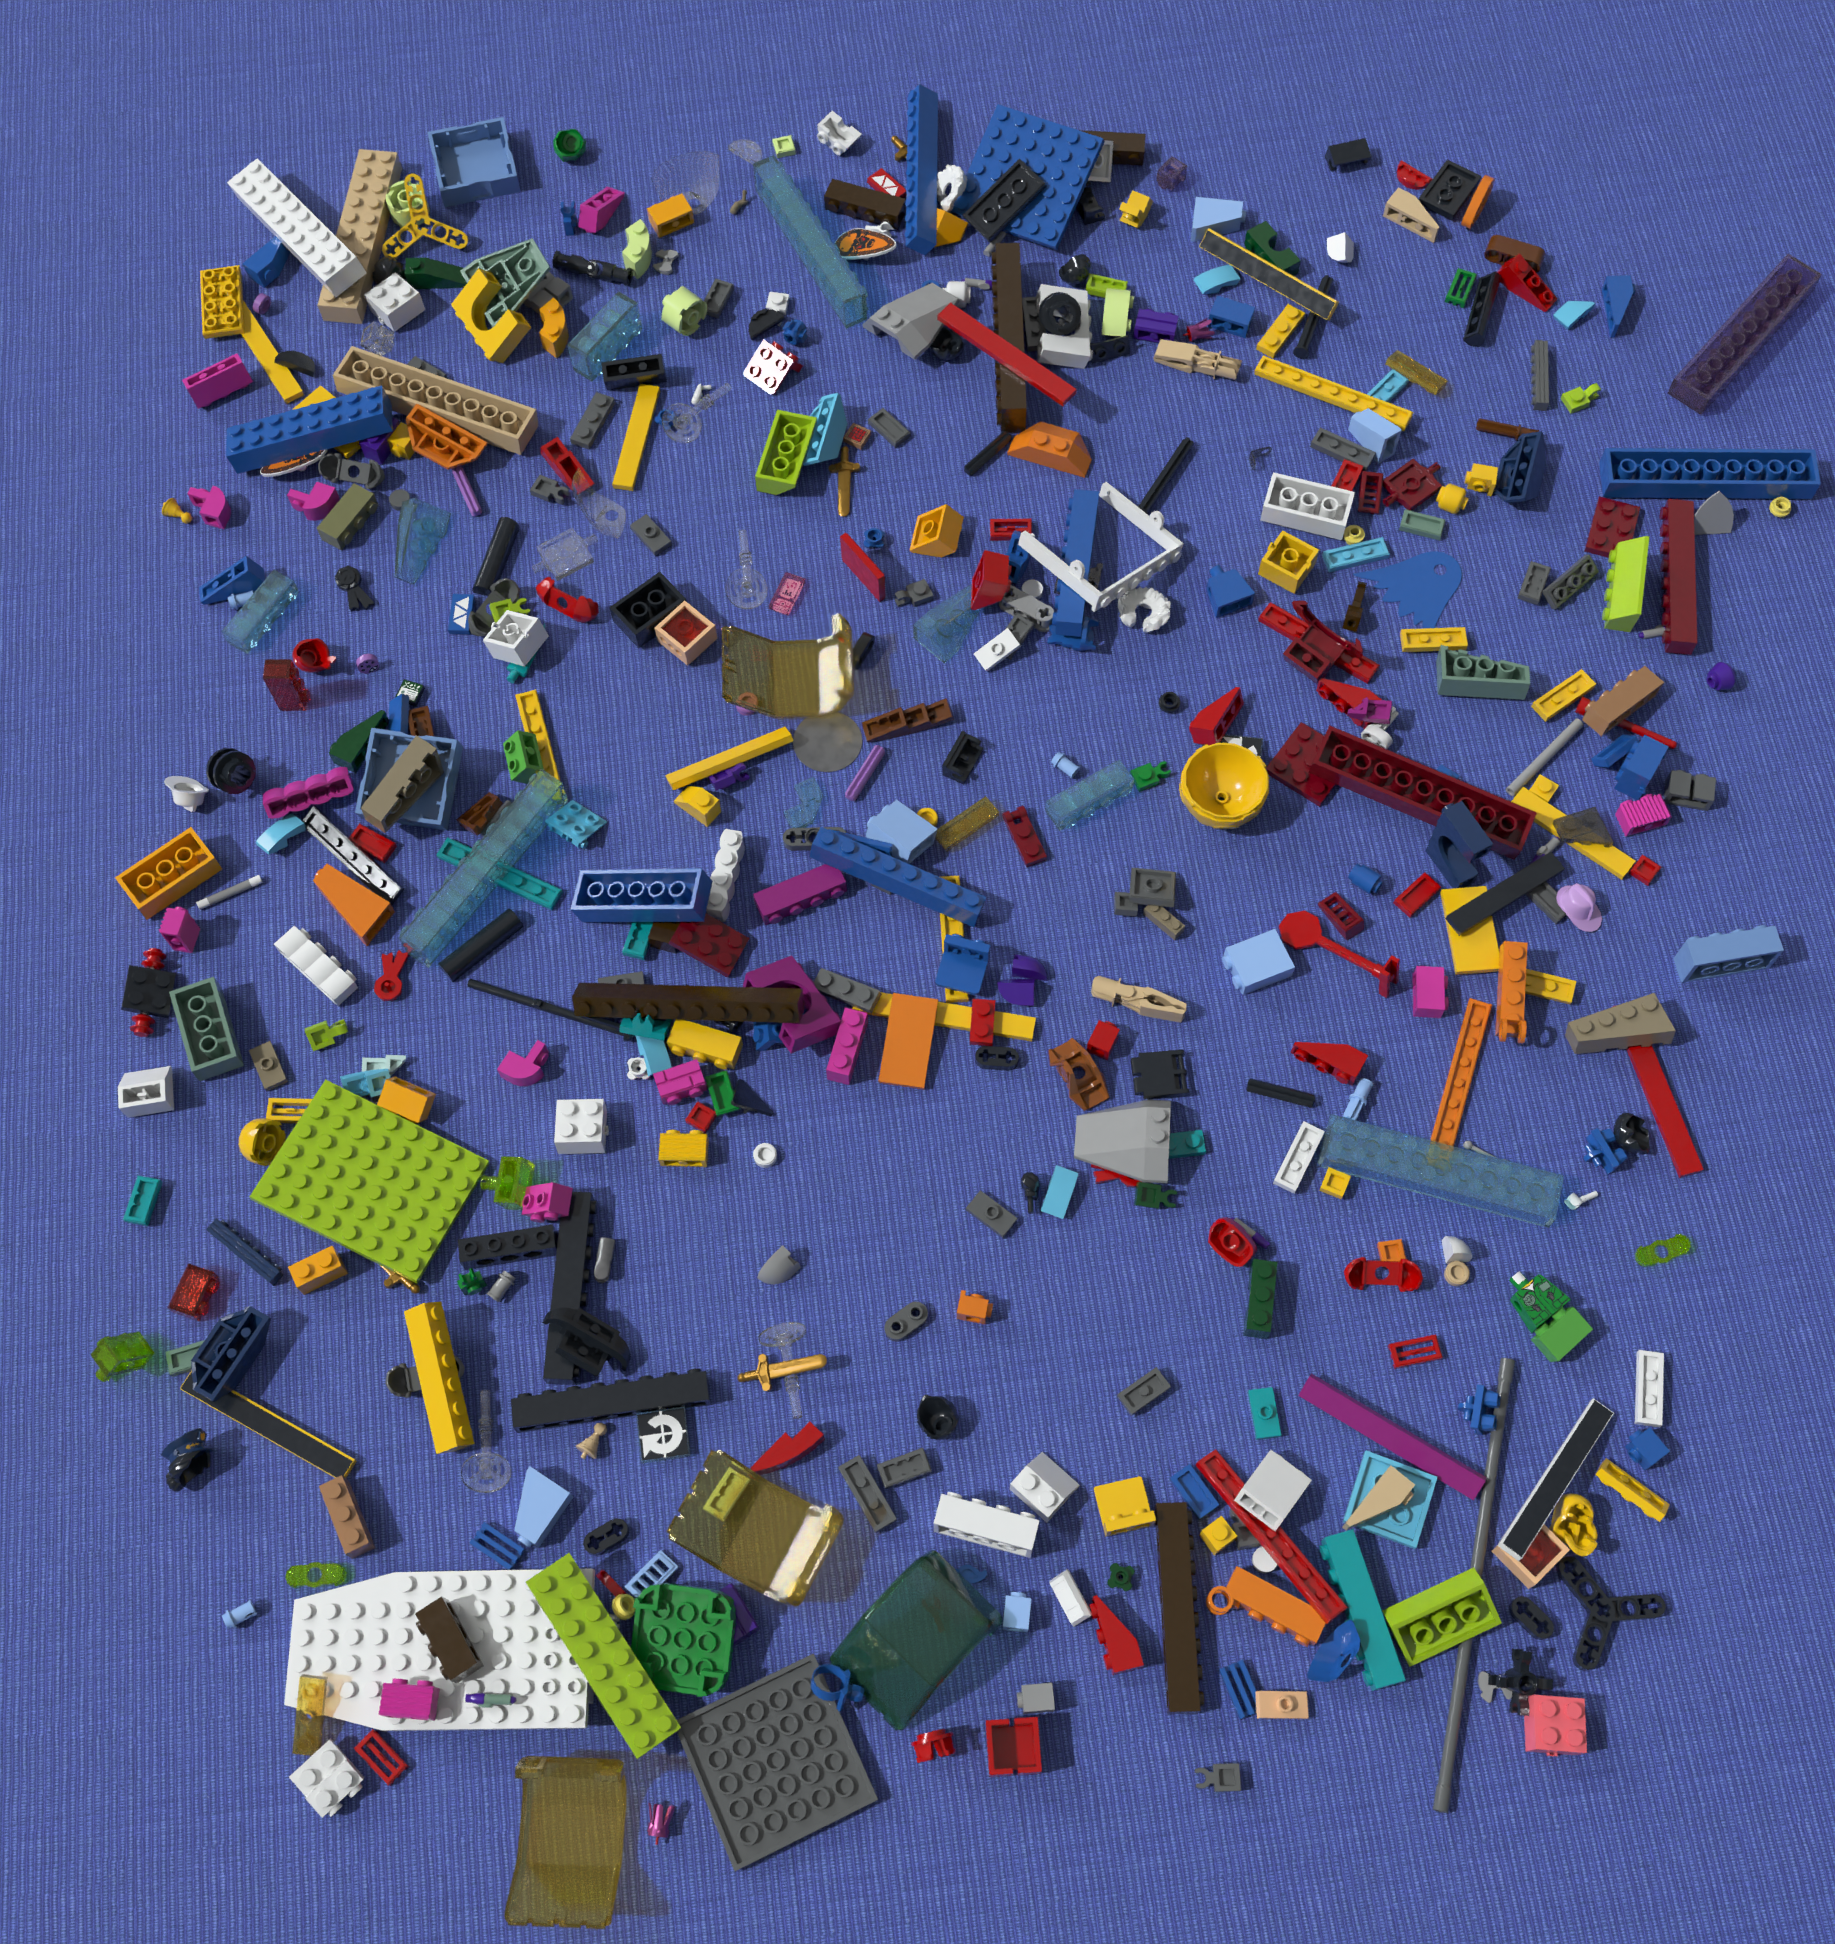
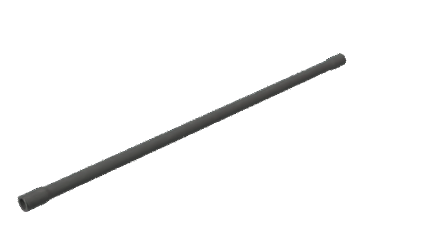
[1433,1358,1515,1814]

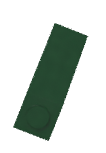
[405,257,467,290]
[329,710,389,773]

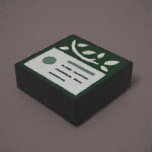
[395,679,425,706]

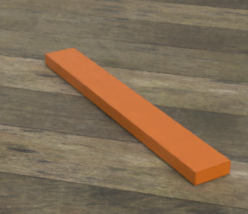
[1423,998,1492,1172]

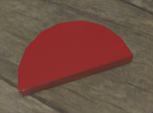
[1397,160,1432,190]
[596,1569,627,1597]

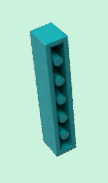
[1319,1529,1405,1692]

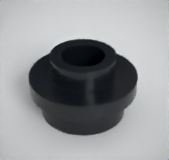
[1158,692,1180,713]

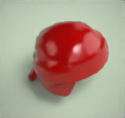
[292,638,336,673]

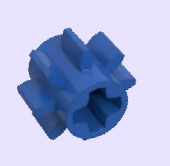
[782,319,808,345]

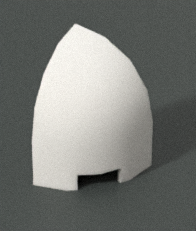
[1327,233,1354,263]
[1442,1236,1472,1264]

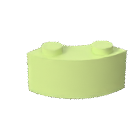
[622,219,652,279]
[1101,288,1134,337]

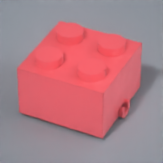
[1524,1695,1587,1757]

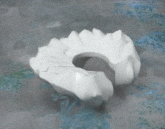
[937,165,967,212]
[1118,587,1171,633]

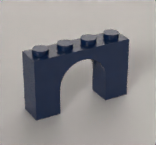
[1426,801,1493,888]

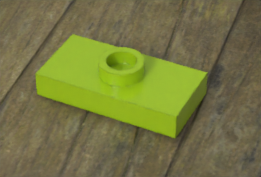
[1085,273,1128,298]

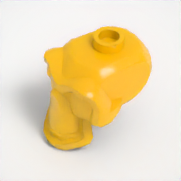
[1549,1493,1598,1556]

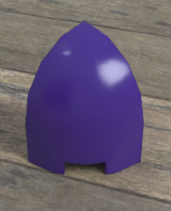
[1012,954,1048,981]
[997,979,1035,1006]

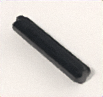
[964,431,1011,476]
[1246,1078,1315,1108]

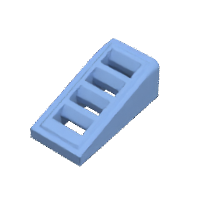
[625,1550,679,1598]

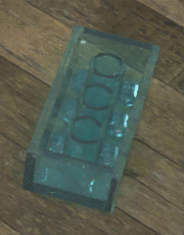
[568,291,642,382]

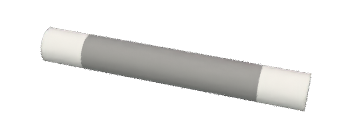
[196,875,263,910]

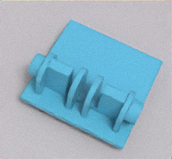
[545,800,607,849]

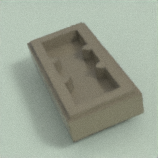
[249,1041,288,1091]

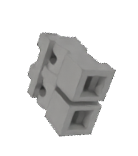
[523,272,573,318]

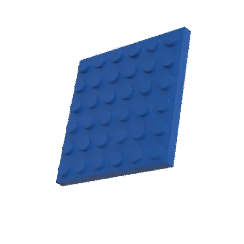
[950,104,1105,250]

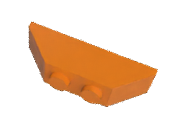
[406,404,488,470]
[1007,421,1092,478]

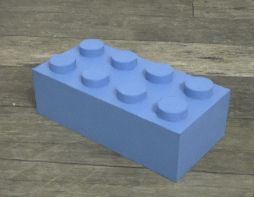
[1673,925,1784,983]

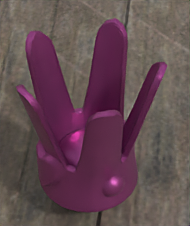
[1183,318,1215,342]
[647,1803,675,1845]

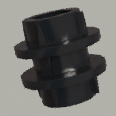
[1039,292,1081,336]
[206,748,256,794]

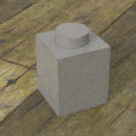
[1016,1683,1055,1715]

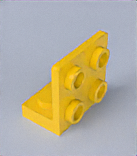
[1094,1476,1156,1537]

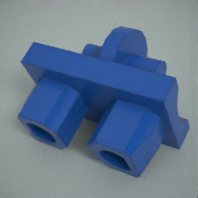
[1583,1128,1627,1175]
[1458,1384,1501,1435]

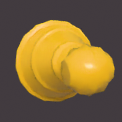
[162,498,192,524]

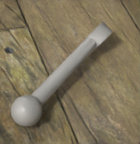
[1463,1141,1509,1169]

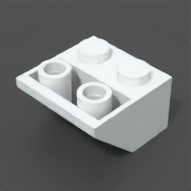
[118,1066,174,1118]

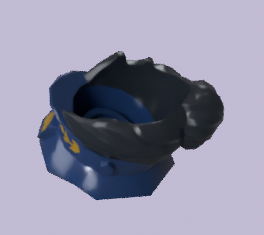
[161,1428,213,1492]

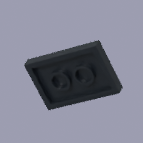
[1418,159,1482,220]

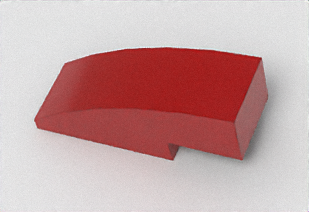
[540,437,595,496]
[750,1421,825,1476]

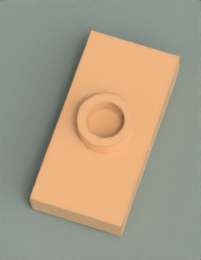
[1255,1691,1309,1719]

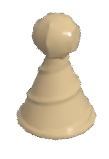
[576,1423,607,1459]

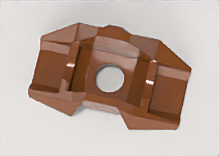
[1048,1038,1110,1111]

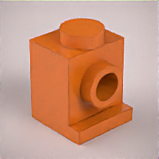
[957,1290,993,1324]

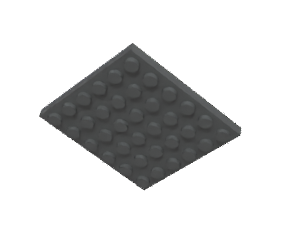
[677,1653,878,1872]

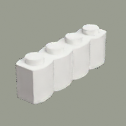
[706,829,745,922]
[274,926,358,1006]

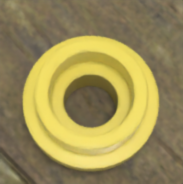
[1769,497,1791,517]
[1343,525,1365,545]
[612,1594,636,1620]

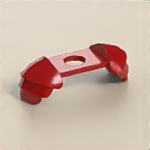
[536,577,599,623]
[1344,1257,1423,1292]

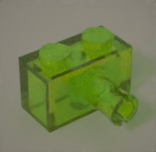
[480,1156,535,1210]
[90,1331,155,1382]

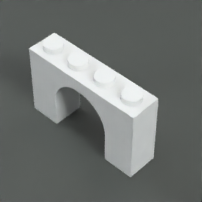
[1036,284,1093,369]

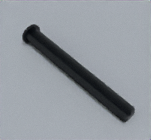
[1293,275,1334,359]
[1138,437,1194,515]

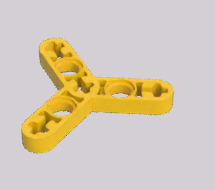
[382,174,469,258]

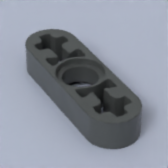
[783,827,846,851]

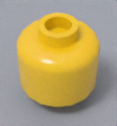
[1436,483,1469,514]

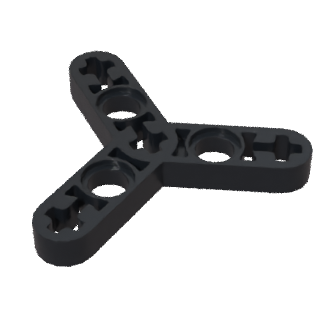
[1556,1556,1666,1671]

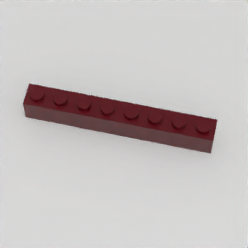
[1659,499,1697,655]

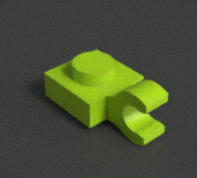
[1561,383,1601,414]
[304,1019,348,1051]

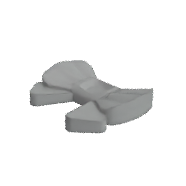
[653,250,679,275]
[1478,1671,1512,1703]

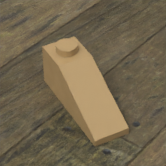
[1383,187,1439,243]
[1342,1465,1415,1530]

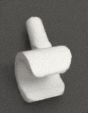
[865,222,894,237]
[1564,1191,1598,1210]

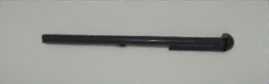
[467,979,635,1042]

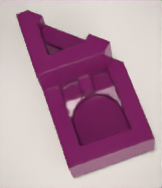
[1348,697,1393,724]

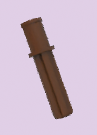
[1476,418,1539,441]

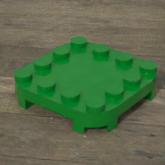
[631,1583,736,1697]

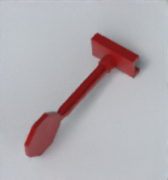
[1279,910,1400,998]

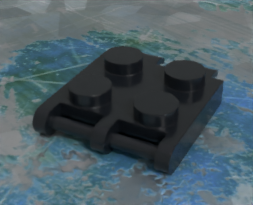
[1130,1049,1190,1099]

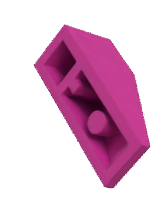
[578,187,625,233]

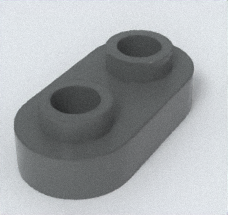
[884,1302,928,1342]

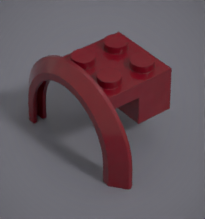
[1283,601,1363,685]

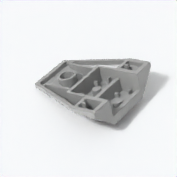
[862,283,959,360]
[1074,1100,1171,1183]

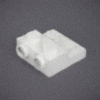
[289,1738,364,1818]

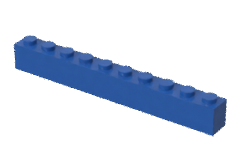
[905,84,938,255]

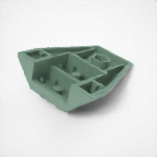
[460,238,551,327]

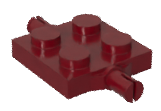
[1382,458,1442,511]

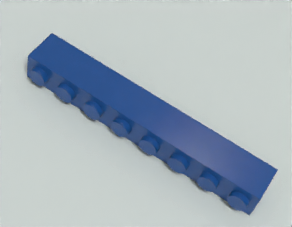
[1052,489,1099,637]
[810,827,986,927]

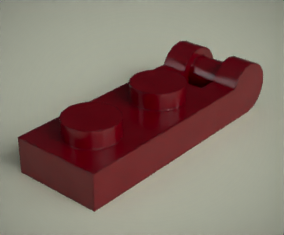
[1002,805,1047,868]

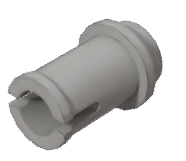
[487,1271,516,1302]

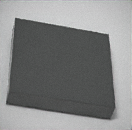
[1129,868,1176,907]

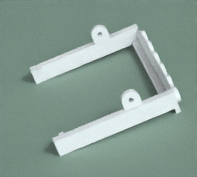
[1018,482,1183,612]

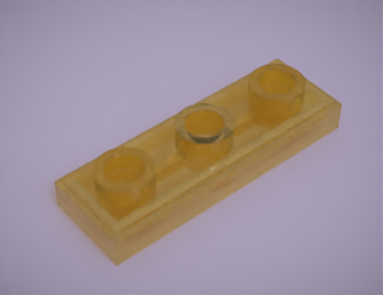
[292,1674,328,1756]

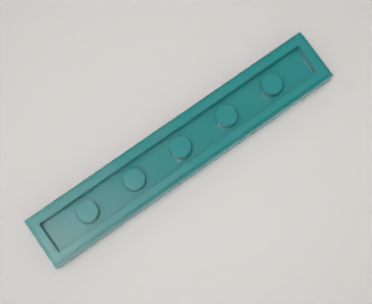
[436,837,563,911]

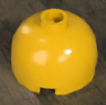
[238,1118,286,1166]

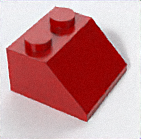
[971,550,1011,610]

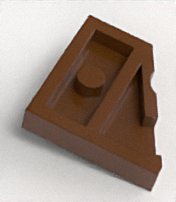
[456,792,503,836]

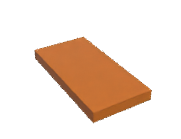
[878,993,938,1090]

